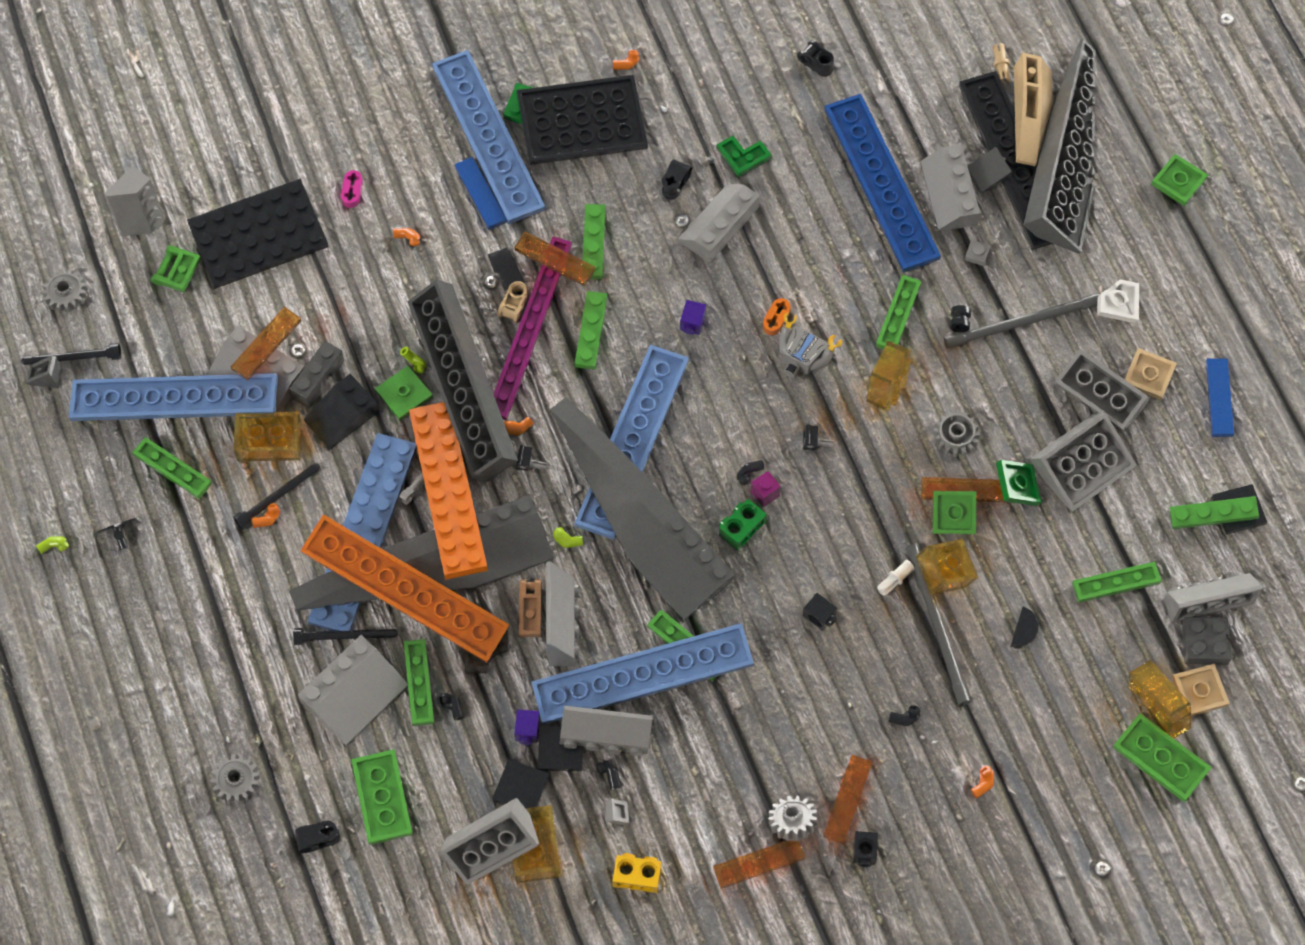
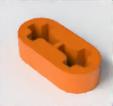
[763,298,791,335]

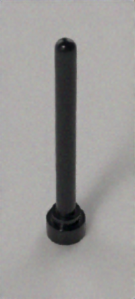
[21,343,122,365]
[233,463,320,530]
[293,628,398,645]

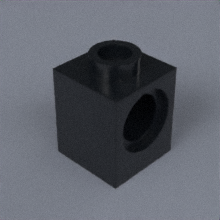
[802,593,837,631]
[853,831,878,867]

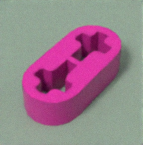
[341,170,363,208]

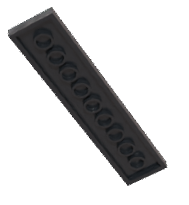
[959,71,1053,250]

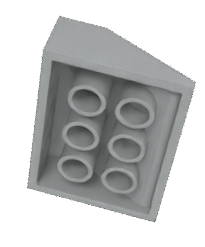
[206,325,305,424]
[1030,413,1137,512]
[546,562,579,666]
[298,635,408,746]

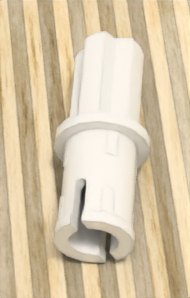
[877,560,915,596]

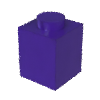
[680,300,706,335]
[514,709,540,745]

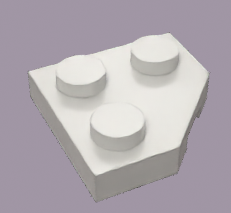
[1097,280,1139,323]

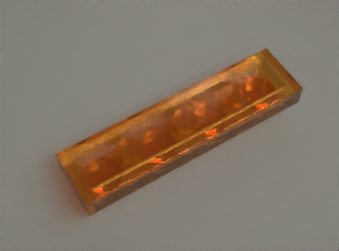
[514,231,595,286]
[231,306,301,381]
[921,477,1006,503]
[823,755,873,845]
[713,840,805,889]

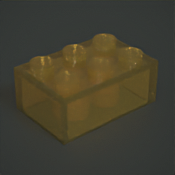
[866,341,912,411]
[234,412,302,462]
[513,805,561,883]

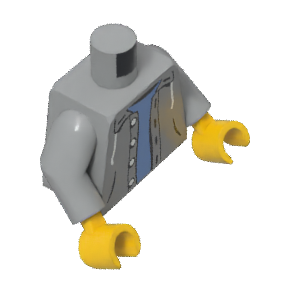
[779,312,843,378]

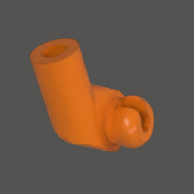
[613,50,640,70]
[393,228,421,246]
[503,417,534,436]
[252,504,280,528]
[971,766,994,798]

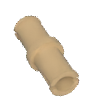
[992,43,1011,84]

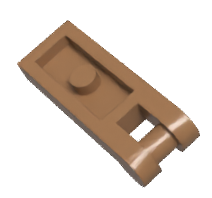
[519,579,542,637]

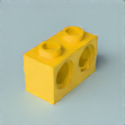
[613,853,661,893]

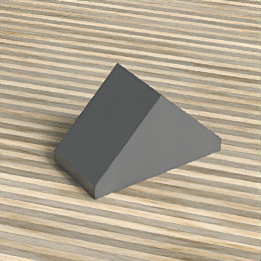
[26,355,62,388]

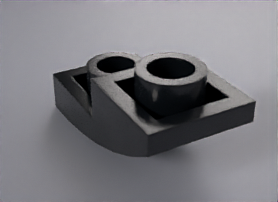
[488,247,525,291]

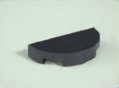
[1010,606,1039,648]

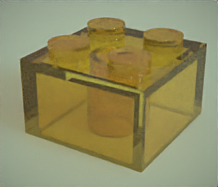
[916,539,978,595]

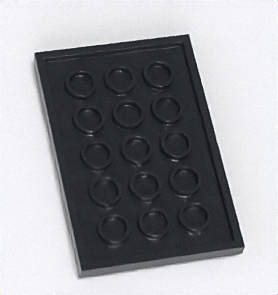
[517,75,648,165]
[187,179,329,289]

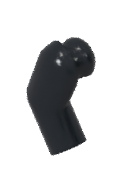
[737,460,764,485]
[437,693,464,721]
[889,705,920,726]
[596,760,621,790]

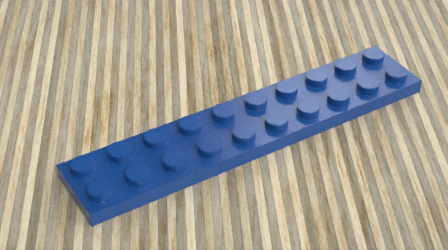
[824,94,941,273]

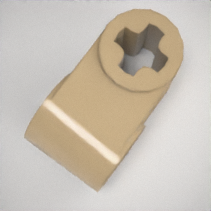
[498,281,528,323]

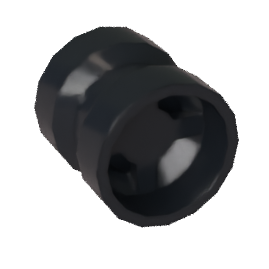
[949,305,972,333]

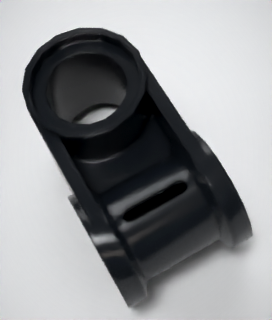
[797,40,834,77]
[662,159,692,199]
[295,820,340,853]

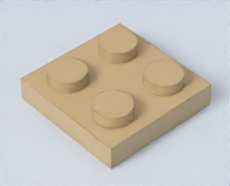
[1125,348,1177,401]
[1172,664,1230,717]

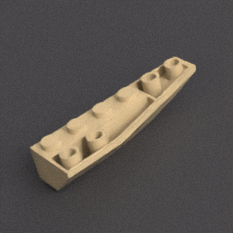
[1014,53,1053,166]

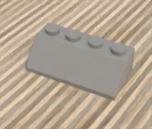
[920,144,980,232]
[104,166,165,236]
[678,184,760,263]
[1055,349,1149,430]
[1164,573,1263,623]
[559,706,653,756]
[440,798,539,885]

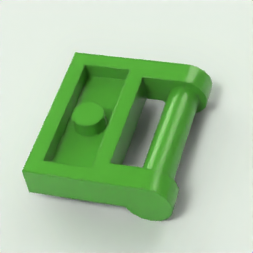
[151,245,201,293]

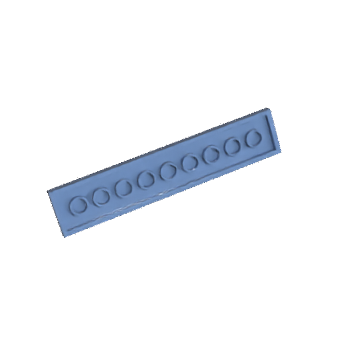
[432,50,545,225]
[575,345,689,540]
[69,373,278,421]
[307,433,417,631]
[532,623,754,725]

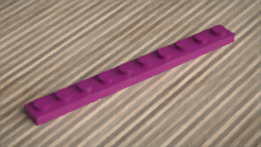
[493,237,572,420]

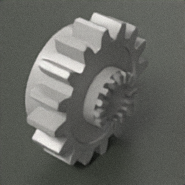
[41,269,88,313]
[933,411,980,457]
[210,754,261,804]
[768,796,818,841]

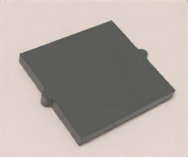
[968,147,1013,193]

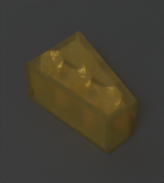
[1128,660,1191,739]

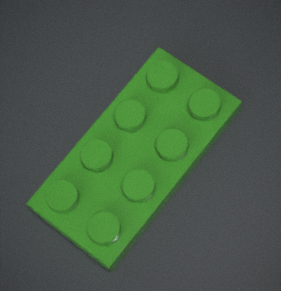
[1112,713,1212,803]
[351,749,413,845]

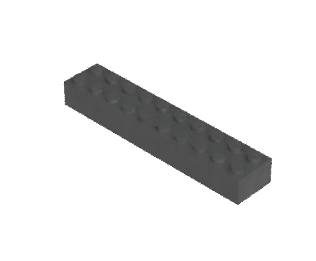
[408,280,518,481]

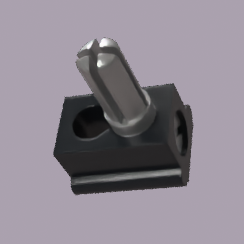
[803,424,834,450]
[515,445,547,471]

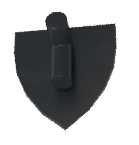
[95,517,137,550]

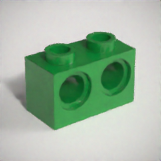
[719,499,767,551]

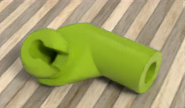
[400,347,427,374]
[553,527,583,548]
[36,536,69,554]

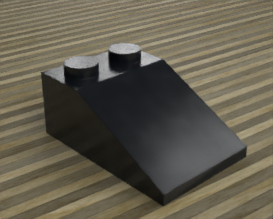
[304,374,379,449]

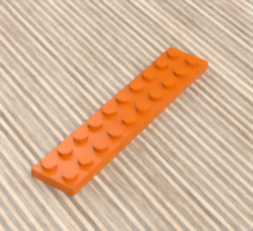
[409,402,488,580]
[300,514,510,663]

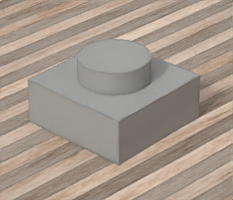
[965,240,991,266]
[605,798,629,825]

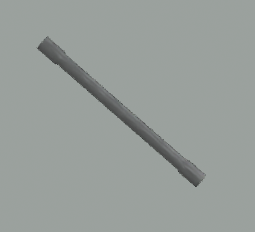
[944,293,1100,349]
[906,544,971,706]

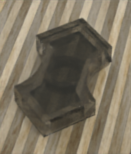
[465,629,508,674]

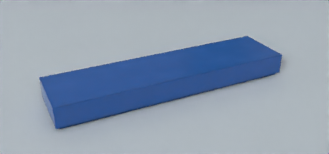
[454,157,507,230]
[1206,358,1234,437]

